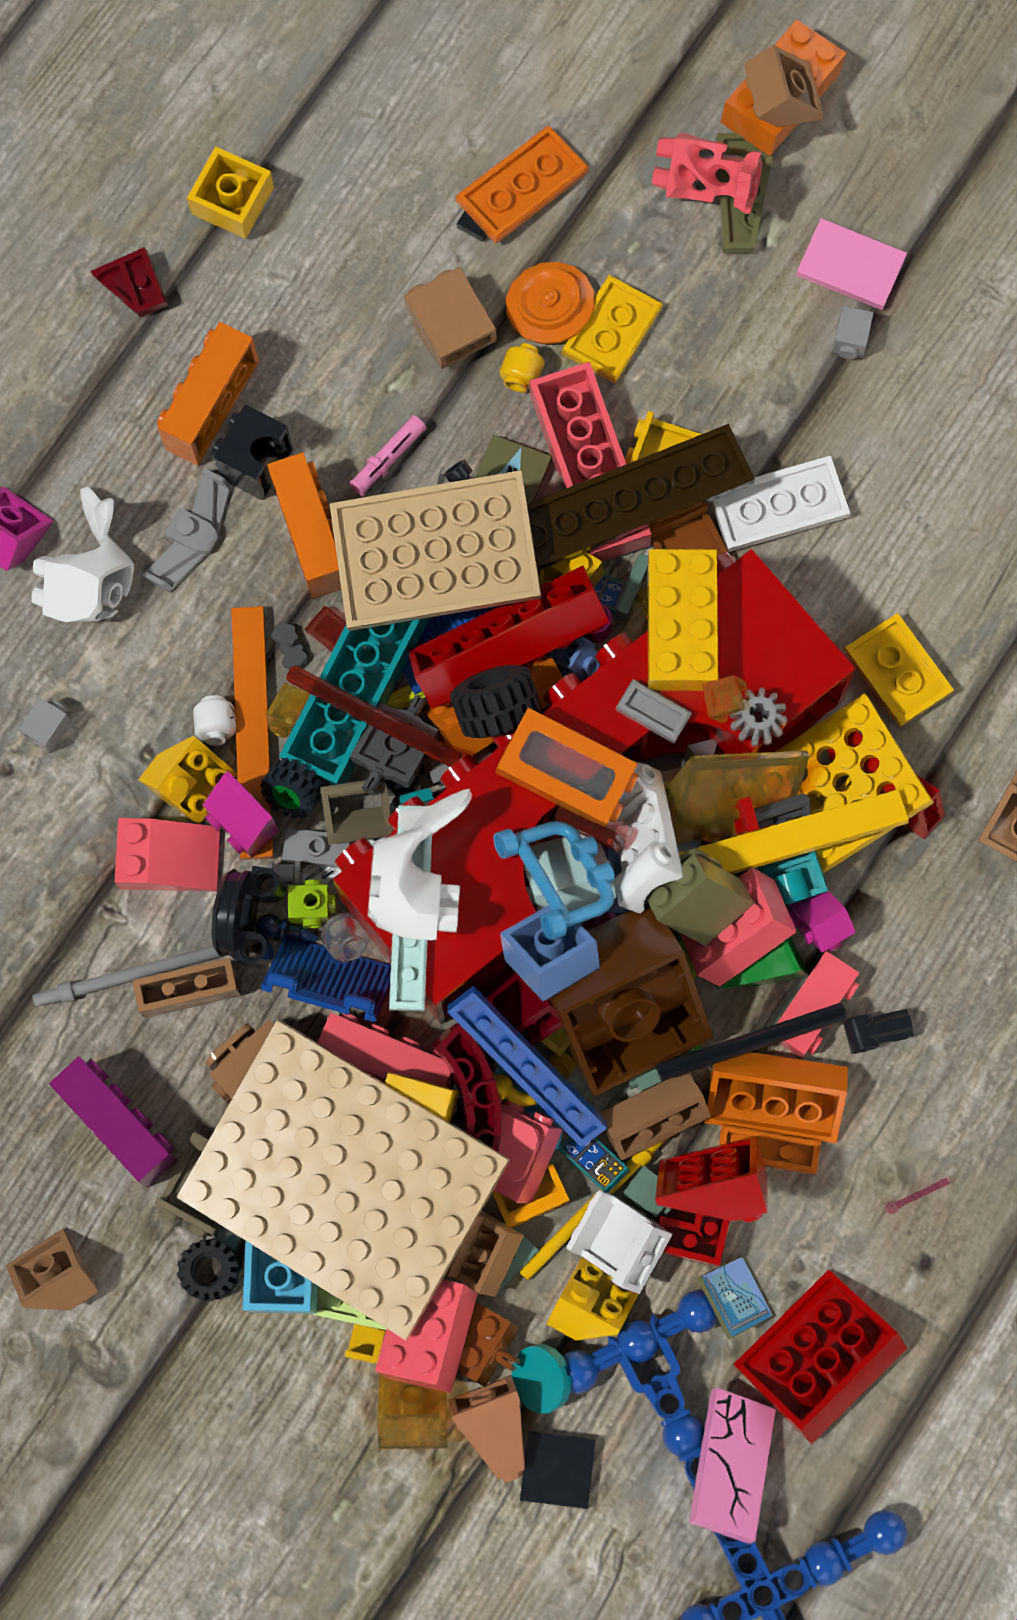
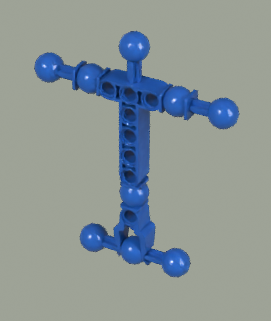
[562,1289,908,1620]

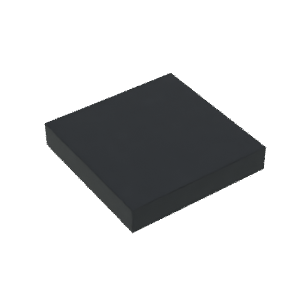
[520,1431,596,1509]

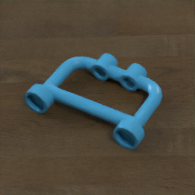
[494,821,615,940]

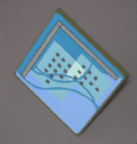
[697,1255,774,1340]

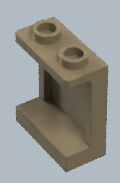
[155,1132,222,1239]

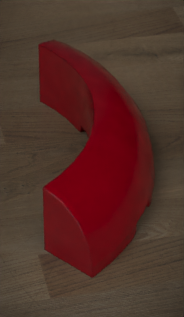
[431,1023,502,1151]

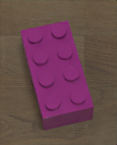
[48,1056,177,1188]

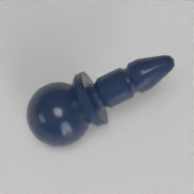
[256,914,319,942]

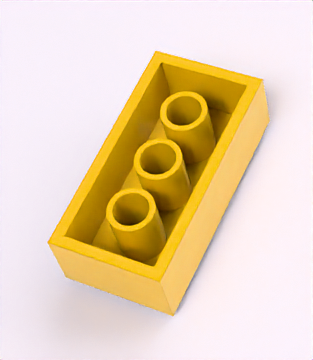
[648,549,718,691]

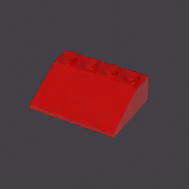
[655,1136,768,1222]
[733,1269,907,1445]

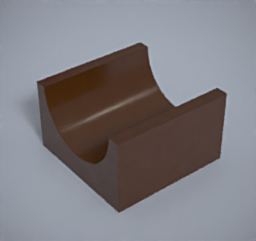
[549,901,714,1097]

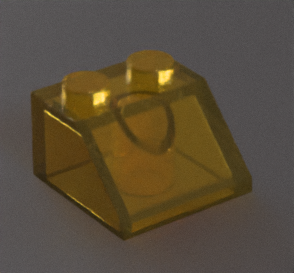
[377,1374,448,1449]

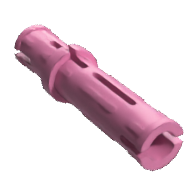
[349,415,427,497]

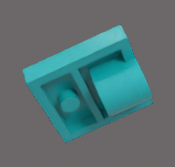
[754,850,829,905]

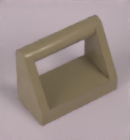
[320,779,393,845]

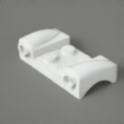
[600,762,683,913]

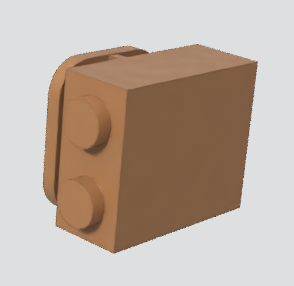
[404,267,497,369]
[205,1019,274,1104]

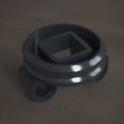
[211,866,286,968]

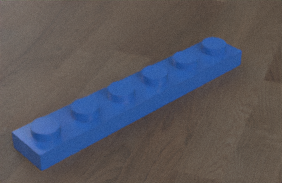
[447,986,607,1147]

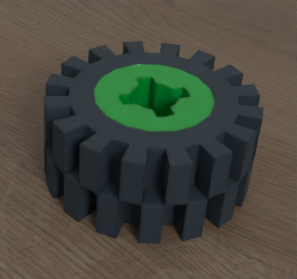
[260,758,323,819]

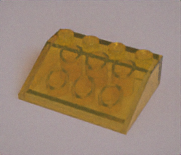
[665,750,809,844]

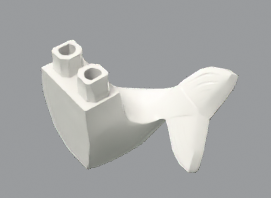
[32,487,134,622]
[368,789,472,940]

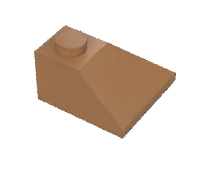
[6,1229,99,1310]

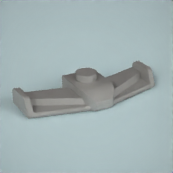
[141,468,232,593]

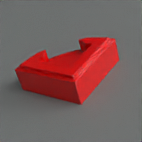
[734,797,760,836]

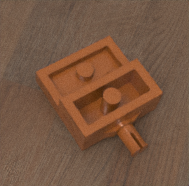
[457,1302,520,1388]

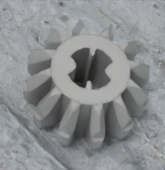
[729,688,787,746]

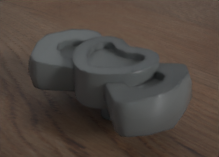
[271,623,308,670]

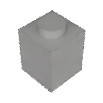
[832,306,873,359]
[18,697,72,753]

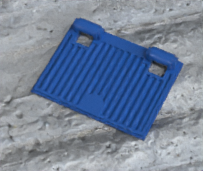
[260,936,391,1022]

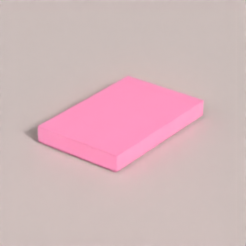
[796,218,907,310]

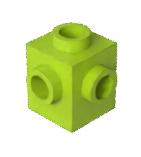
[288,880,336,929]

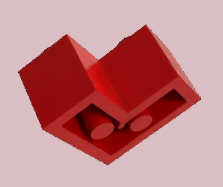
[658,1213,730,1268]

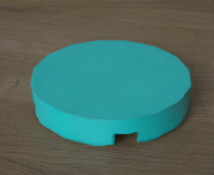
[511,1344,572,1414]

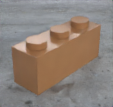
[132,958,241,1018]
[599,1073,711,1161]

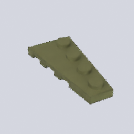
[715,133,774,254]

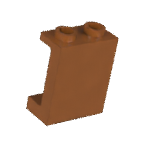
[649,503,736,561]

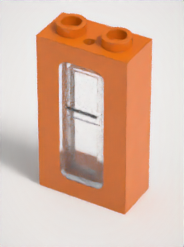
[495,708,639,828]

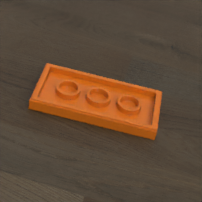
[455,125,589,244]

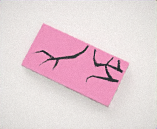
[689,1388,776,1544]

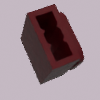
[480,965,562,1047]

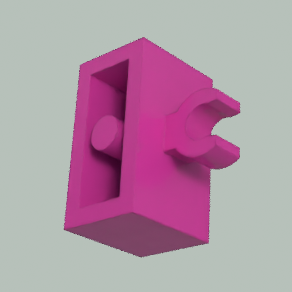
[786,891,856,953]

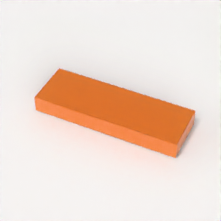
[719,1125,821,1175]

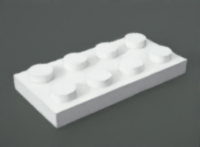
[711,456,850,552]

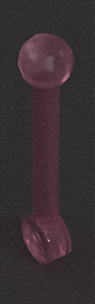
[885,1178,950,1214]

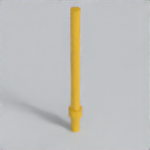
[519,1138,668,1280]

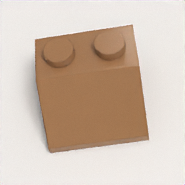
[744,45,824,127]

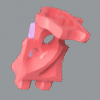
[652,132,762,214]

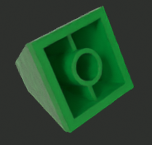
[715,936,809,991]

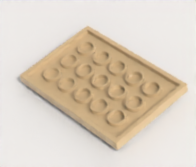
[329,470,542,631]

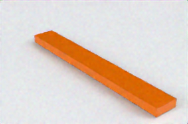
[231,606,274,860]

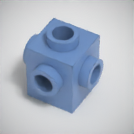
[549,637,601,682]

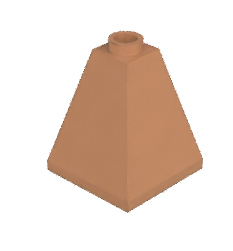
[448,1375,525,1482]

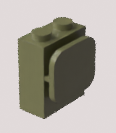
[646,849,755,946]

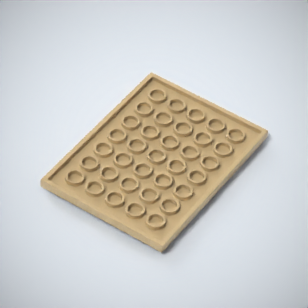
[177,1020,511,1340]

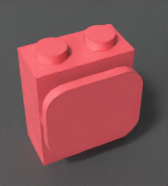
[494,1099,563,1203]

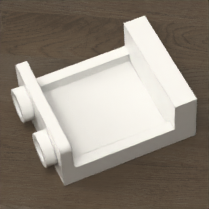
[567,1190,672,1294]

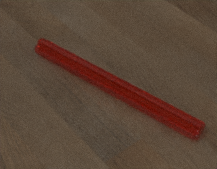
[286,665,462,767]

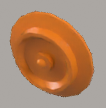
[506,262,595,344]

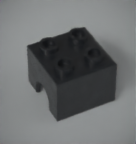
[212,405,293,500]

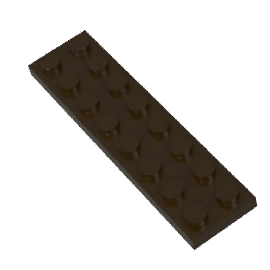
[527,423,755,571]

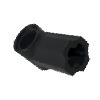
[843,1009,914,1054]

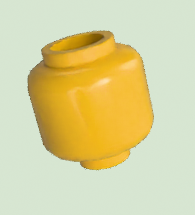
[499,343,545,393]

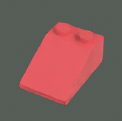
[115,818,221,892]

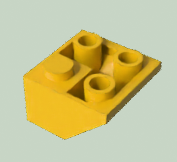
[138,736,237,824]
[546,1257,638,1340]

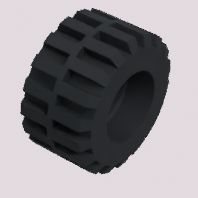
[450,665,542,738]

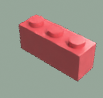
[778,951,860,1059]

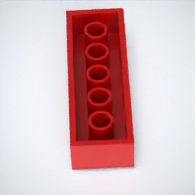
[408,565,610,709]

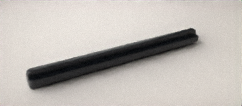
[656,1003,847,1081]

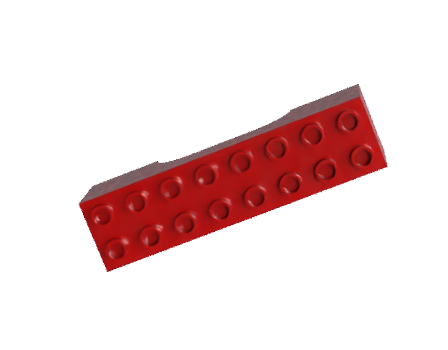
[333,549,856,1024]

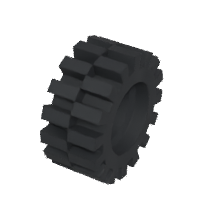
[177,1239,240,1301]

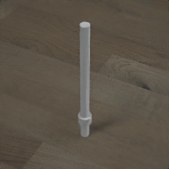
[32,946,220,1007]

